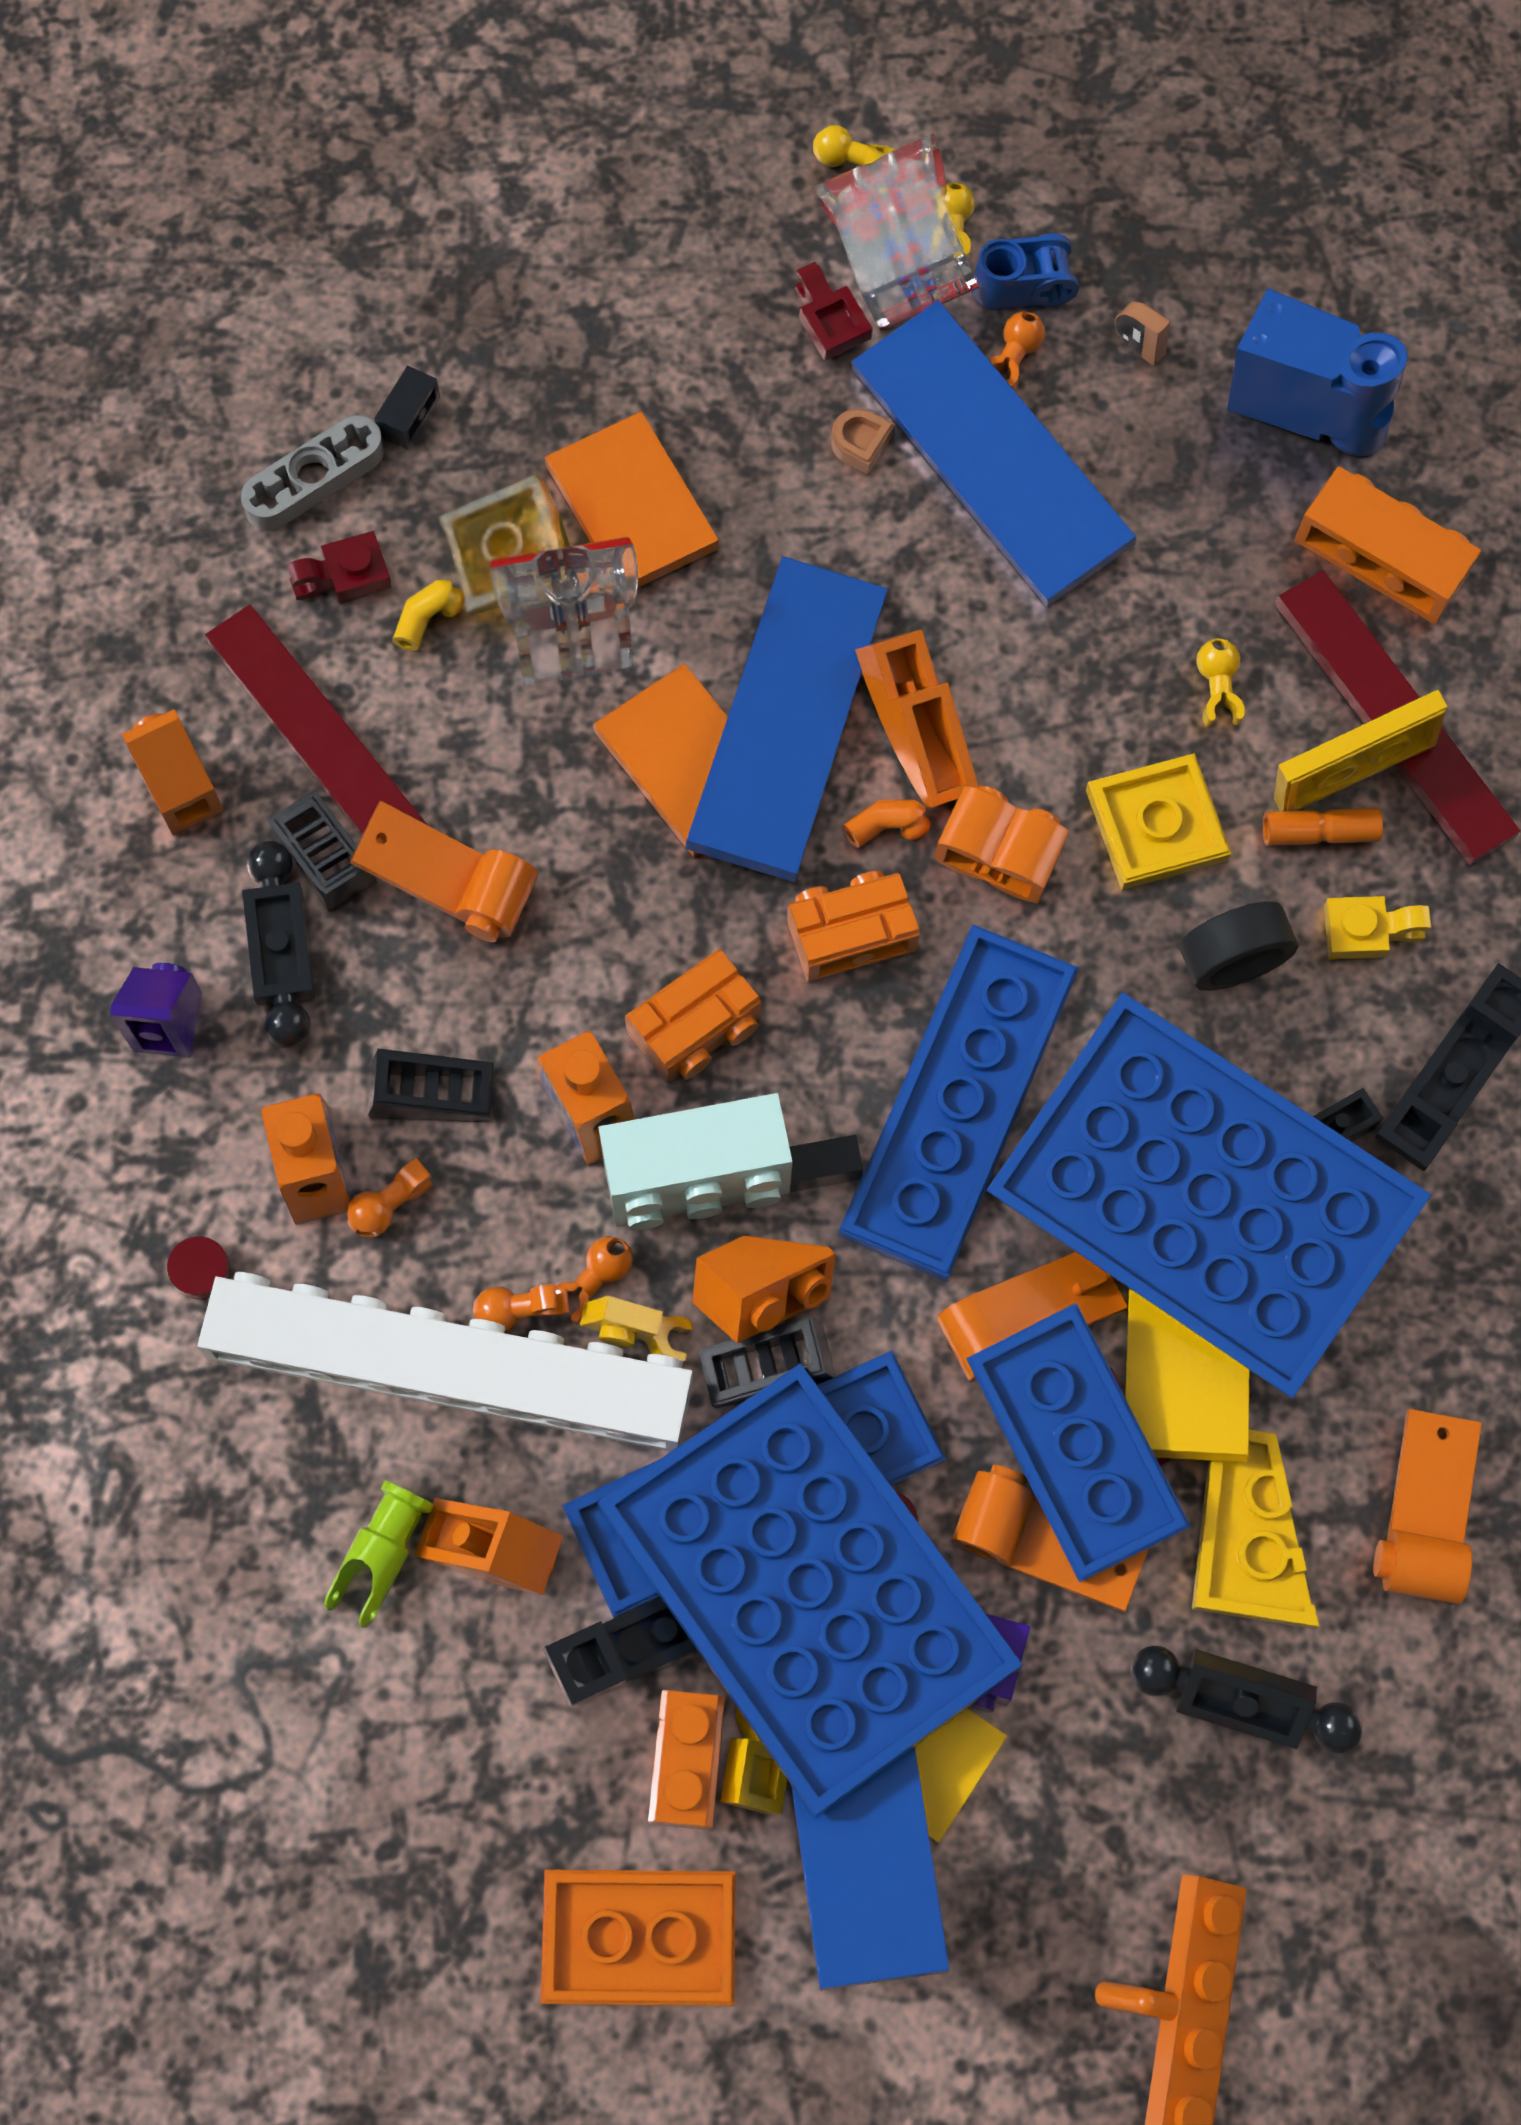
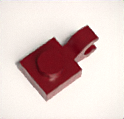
[794,262,873,361]
[287,531,392,603]

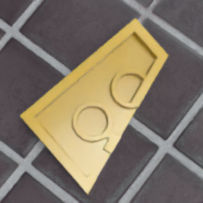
[1192,1429,1319,1629]

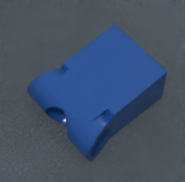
[1227,288,1408,456]

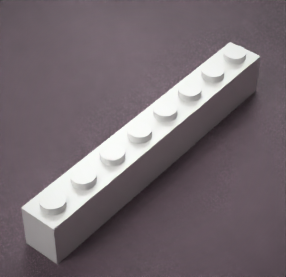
[197,1272,693,1451]

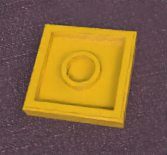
[1086,753,1232,890]

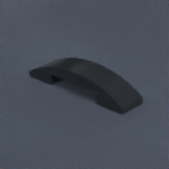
[1374,963,1521,1171]
[543,1597,698,1707]

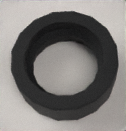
[1179,901,1299,991]

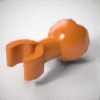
[988,311,1046,392]
[347,1158,433,1237]
[555,1236,633,1325]
[473,1284,569,1332]

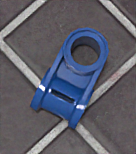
[972,233,1079,311]

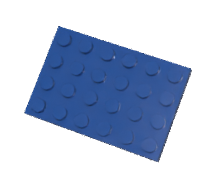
[987,992,1432,1399]
[597,1363,1023,1819]

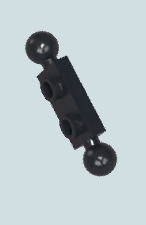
[242,841,315,1048]
[1130,1645,1363,1753]

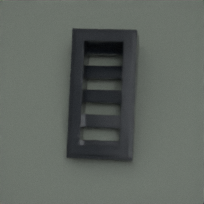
[267,790,377,912]
[367,1048,494,1121]
[699,1315,836,1409]

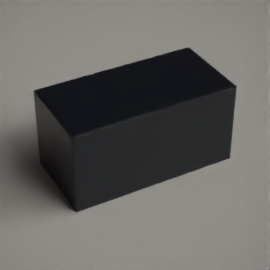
[374,365,440,450]
[1313,1088,1383,1142]
[789,1135,864,1192]

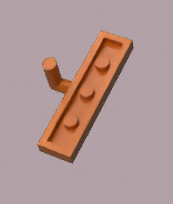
[1095,1874,1247,2125]

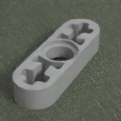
[241,415,384,531]

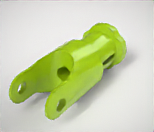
[324,1480,434,1628]

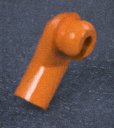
[842,799,931,848]

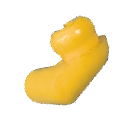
[392,579,465,651]

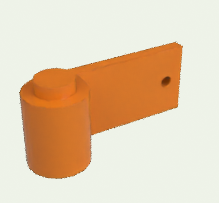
[350,801,539,942]
[936,1252,1128,1383]
[1373,1409,1482,1605]
[950,1465,1150,1613]

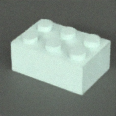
[598,1093,792,1230]

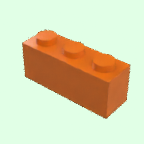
[1294,466,1482,625]

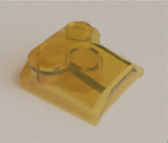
[438,474,576,616]

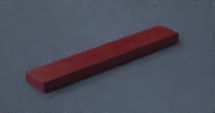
[1275,570,1521,866]
[205,604,427,838]

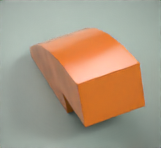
[855,629,979,808]

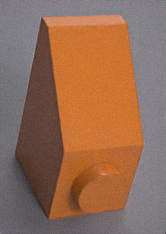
[414,1498,563,1596]

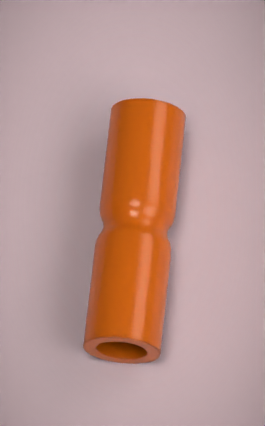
[1263,808,1383,846]

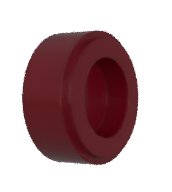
[167,1236,231,1299]

